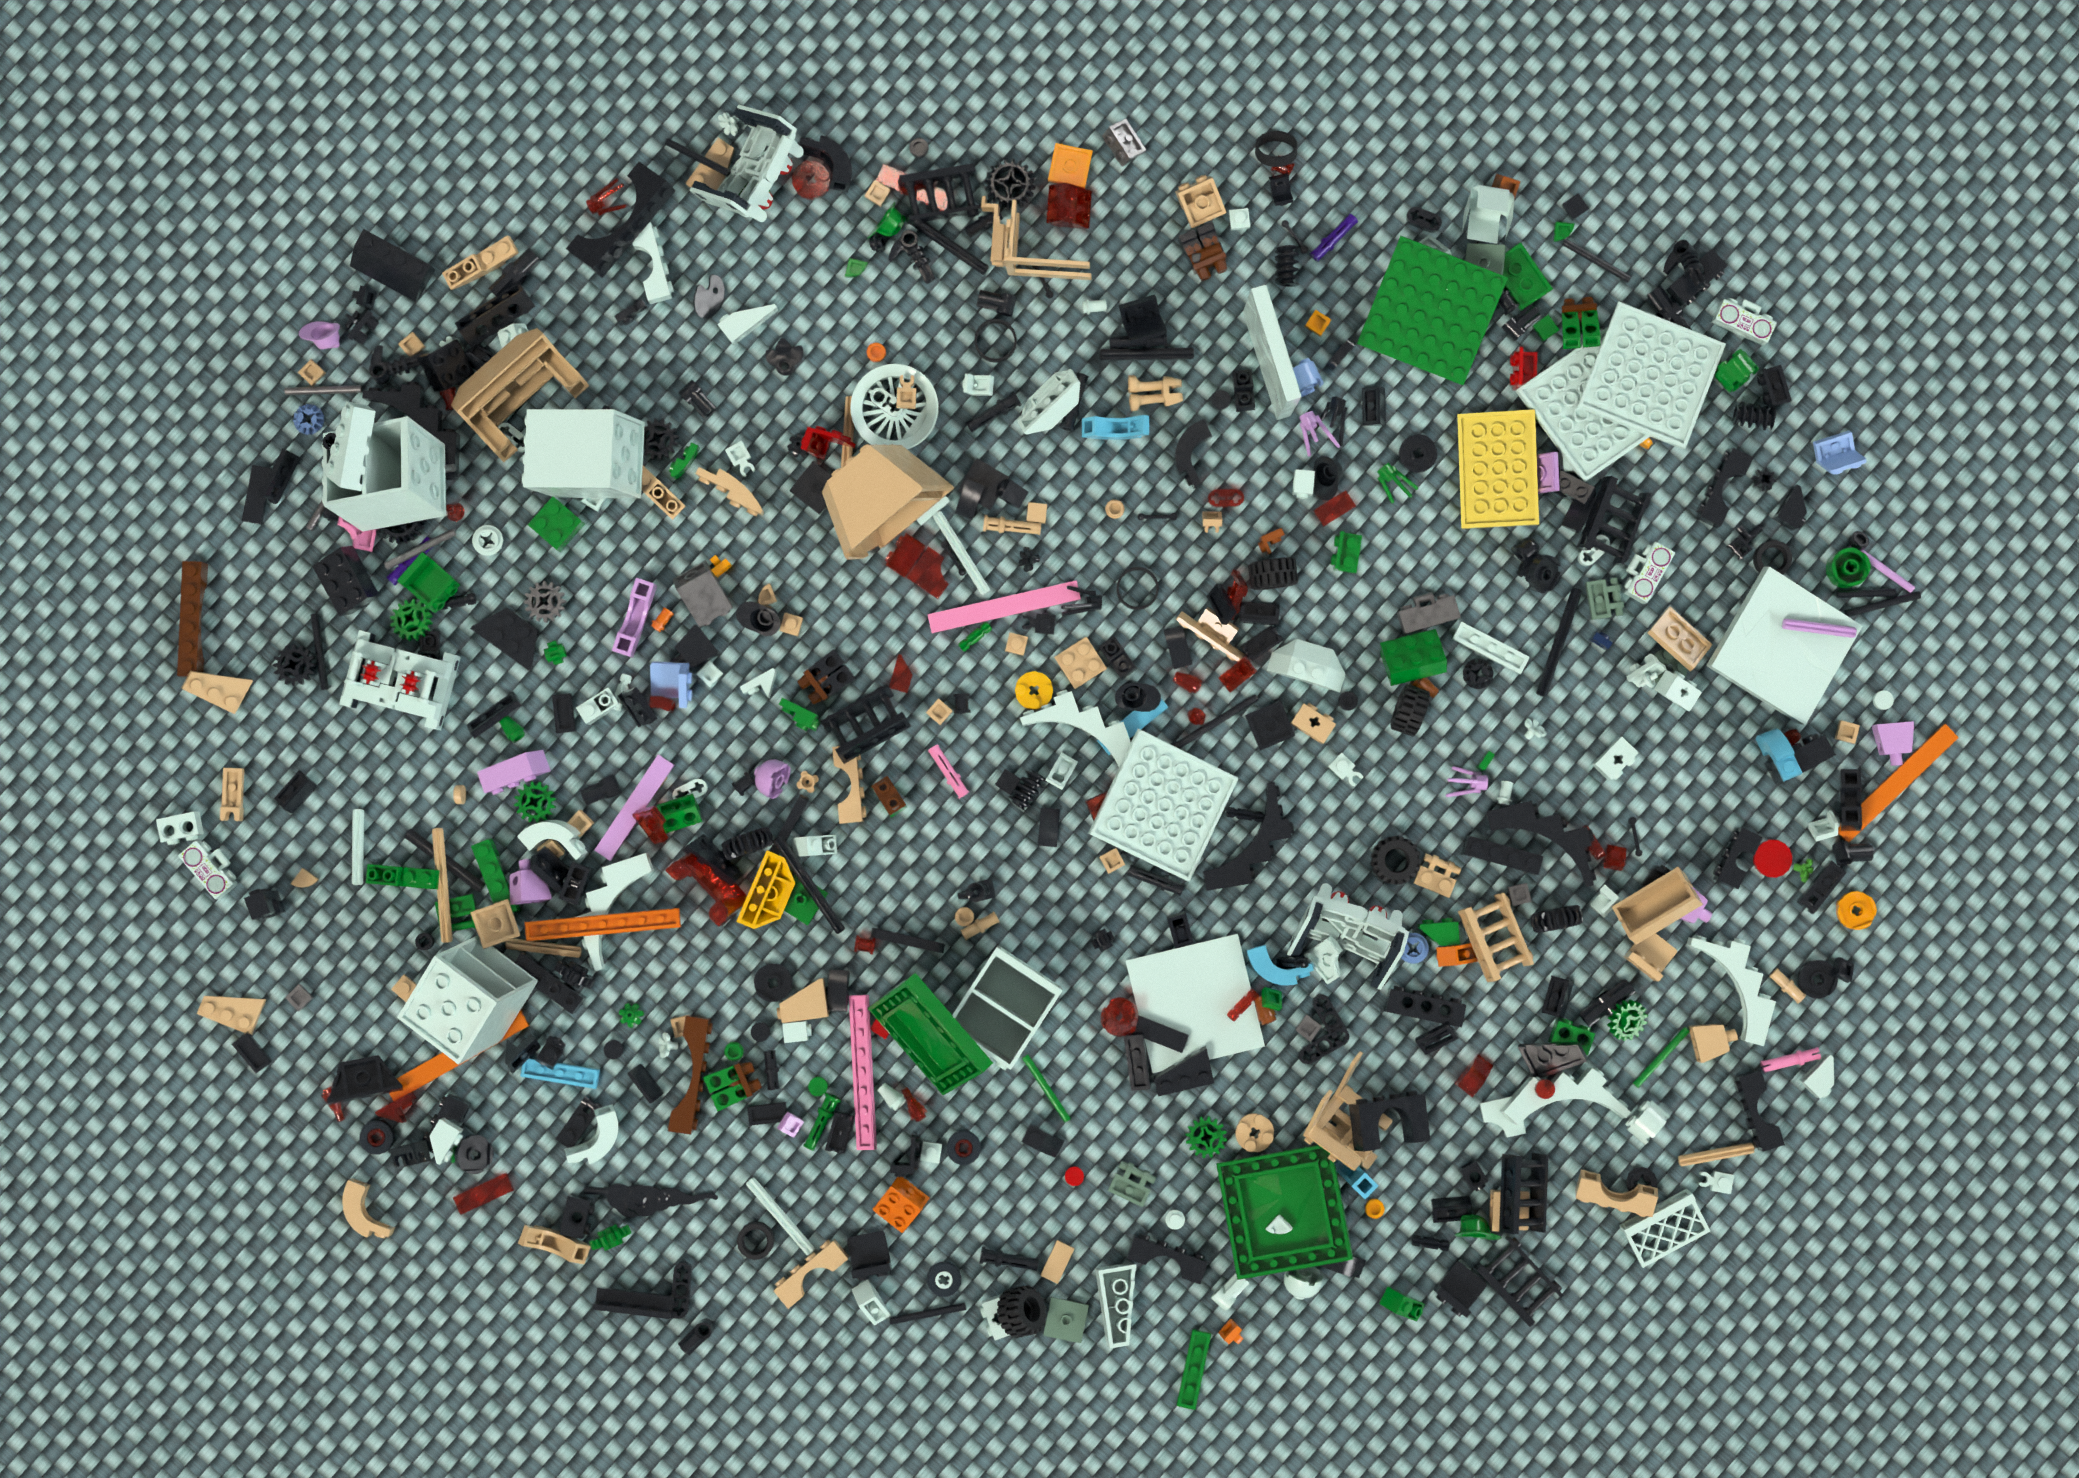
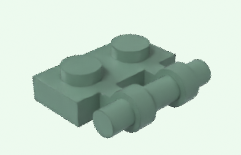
[1585,578,1624,620]
[1108,1160,1156,1207]

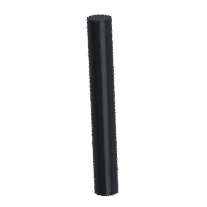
[1836,589,1896,598]

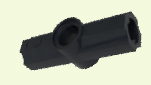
[488,248,541,296]
[1646,285,1692,330]
[1579,979,1635,1027]

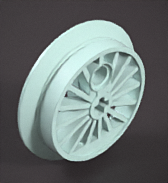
[850,364,939,450]

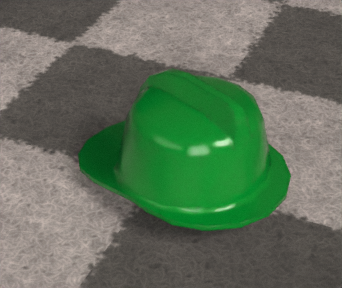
[867,202,906,239]
[1455,1215,1502,1240]

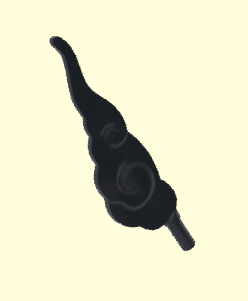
[584,1183,718,1218]

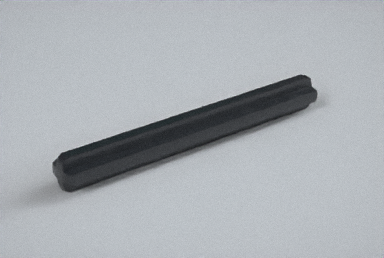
[910,214,989,275]
[1100,348,1194,360]
[404,829,486,892]

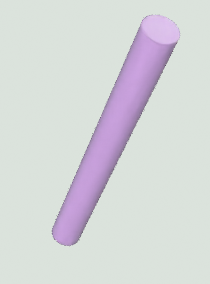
[1848,545,1915,593]

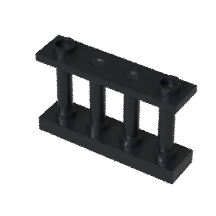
[898,163,982,226]
[1576,476,1651,565]
[820,684,911,764]
[1499,1153,1549,1234]
[1474,1236,1564,1327]

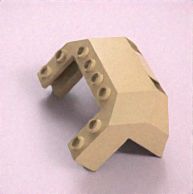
[451,328,589,462]

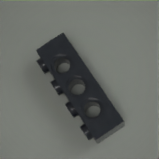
[455,281,535,348]
[514,952,587,1014]
[1384,986,1466,1028]

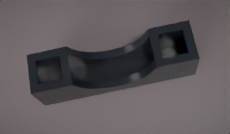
[1696,448,1754,528]
[1461,836,1544,875]
[1734,1069,1785,1152]
[1127,1233,1208,1284]

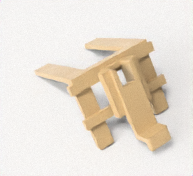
[981,196,1092,280]
[1303,1051,1392,1171]

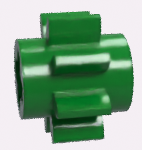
[544,640,567,665]

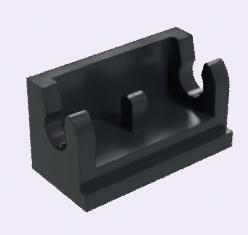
[1239,602,1280,626]
[1240,625,1284,663]
[825,1111,855,1154]
[388,1140,431,1167]

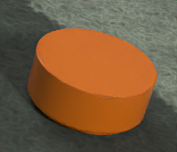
[867,342,886,363]

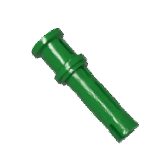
[803,1092,841,1151]

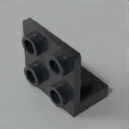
[417,339,474,392]

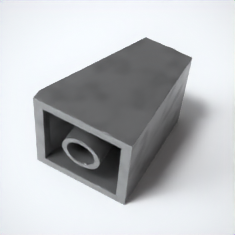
[673,560,733,627]

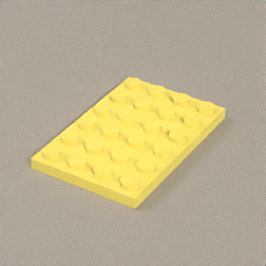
[1457,409,1539,529]

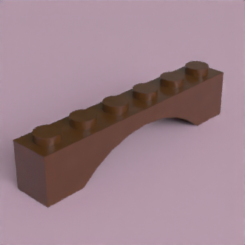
[177,561,208,678]
[668,1015,713,1135]

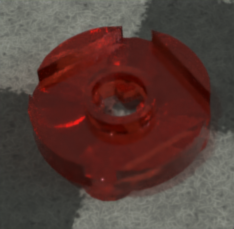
[792,160,830,200]
[1101,997,1138,1037]

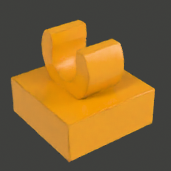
[710,555,732,578]

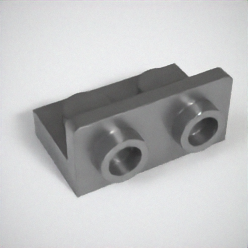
[1102,119,1146,167]

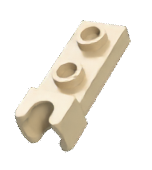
[220,768,244,821]

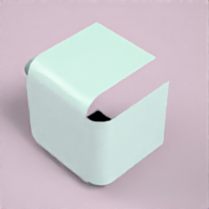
[1462,185,1514,244]

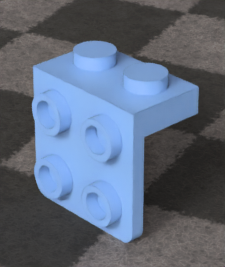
[1813,430,1867,474]
[650,661,692,708]

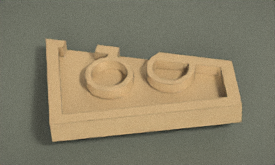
[686,137,735,190]
[181,671,253,714]
[197,996,267,1035]

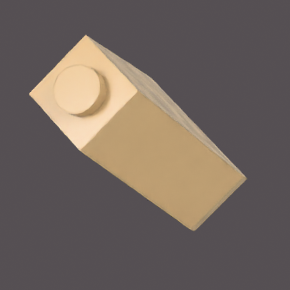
[777,978,829,1023]

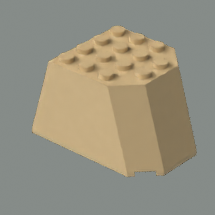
[822,444,954,560]

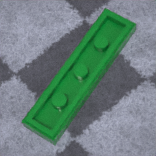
[1176,1329,1211,1410]

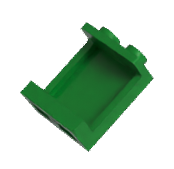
[397,552,461,613]

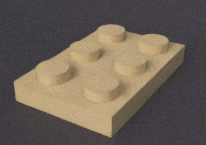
[1647,606,1713,671]

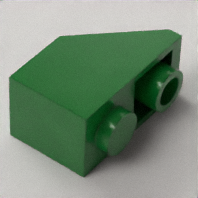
[1417,918,1460,946]
[1379,1287,1425,1322]

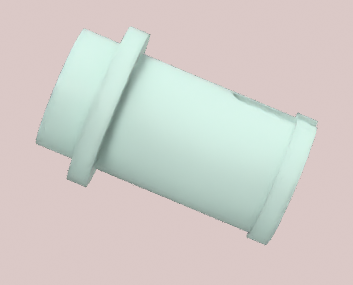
[1082,299,1107,315]
[1497,781,1514,806]

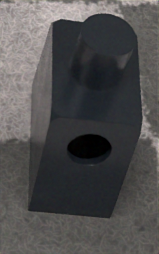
[672,624,720,669]

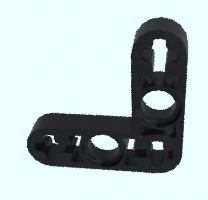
[1298,994,1349,1064]
[671,1261,692,1319]

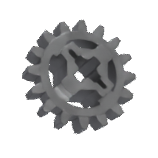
[524,581,567,623]

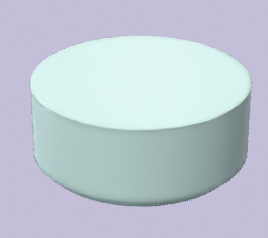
[1873,690,1894,710]

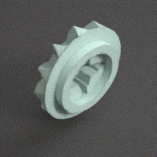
[472,525,504,556]

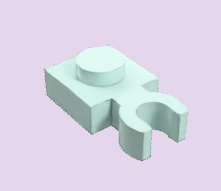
[725,440,755,477]
[1328,753,1363,786]
[1697,1171,1734,1194]

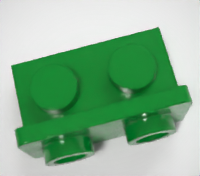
[1331,531,1362,574]

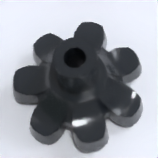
[787,433,807,458]
[1019,547,1040,572]

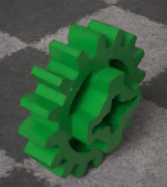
[390,599,433,641]
[514,781,557,823]
[1607,999,1648,1041]
[1185,1116,1227,1158]
[589,1224,632,1251]

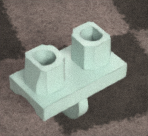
[1626,654,1667,688]

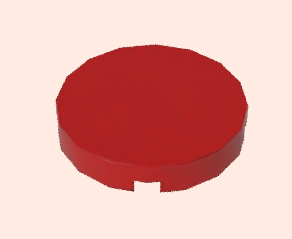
[1753,840,1792,878]

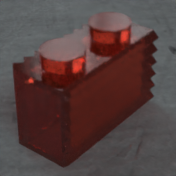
[885,533,926,579]

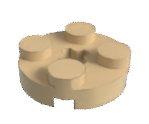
[1235,1113,1274,1152]

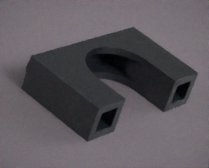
[1349,1090,1431,1152]

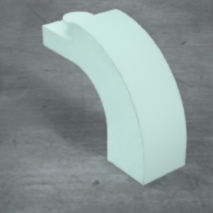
[517,820,588,860]
[564,1104,618,1164]

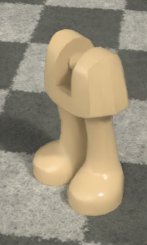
[1128,375,1183,411]

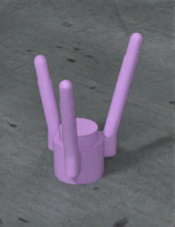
[1299,411,1340,457]
[1446,766,1488,797]

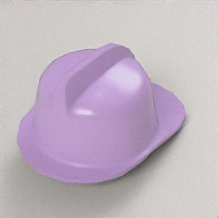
[299,321,340,349]

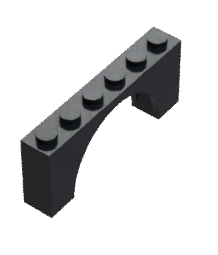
[566,162,676,278]

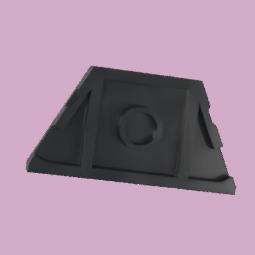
[470,608,539,672]
[327,1055,403,1105]

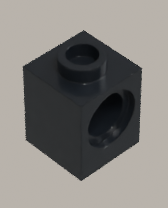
[995,479,1029,508]
[1457,1159,1488,1191]

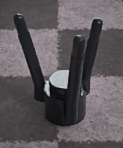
[1314,397,1347,446]
[1061,586,1102,616]

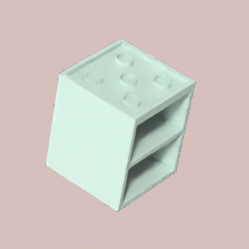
[522,409,645,498]
[322,416,446,532]
[397,935,538,1065]
[952,945,1063,1070]

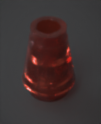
[1173,671,1202,694]

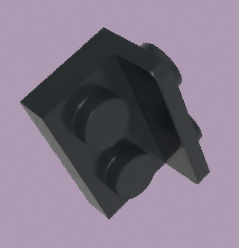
[530,846,570,893]

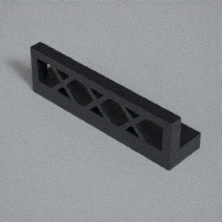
[592,1287,675,1319]

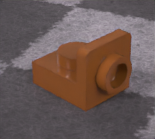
[1258,528,1285,556]

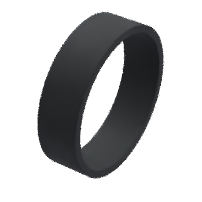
[1255,131,1298,167]
[975,319,1017,363]
[1116,567,1159,610]

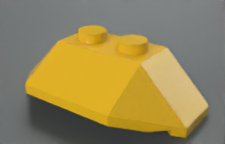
[736,850,796,929]

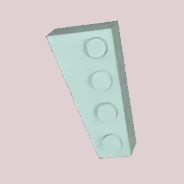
[325,401,376,492]
[1095,1262,1136,1348]

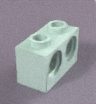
[156,812,204,845]

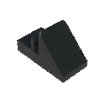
[1166,911,1194,948]
[505,1034,541,1074]

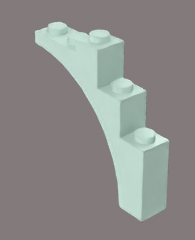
[1020,690,1131,767]
[577,853,654,971]
[1687,935,1776,1046]
[1500,1067,1631,1125]

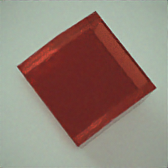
[650,696,676,713]

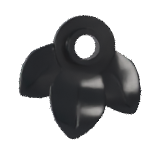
[765,338,804,376]

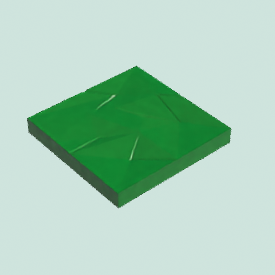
[868,973,993,1095]
[1216,1145,1354,1280]

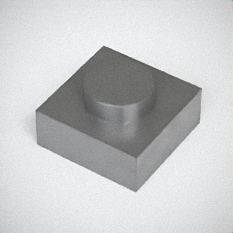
[1507,883,1532,906]
[285,984,314,1011]
[1295,1015,1322,1042]

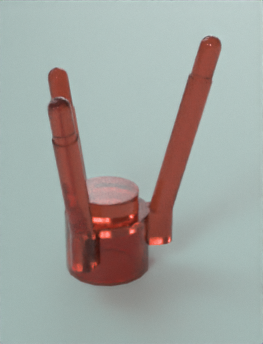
[586,178,627,216]

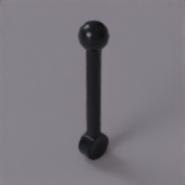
[1281,220,1308,254]
[1032,265,1053,299]
[1137,513,1177,521]
[941,541,966,576]
[1628,817,1643,857]

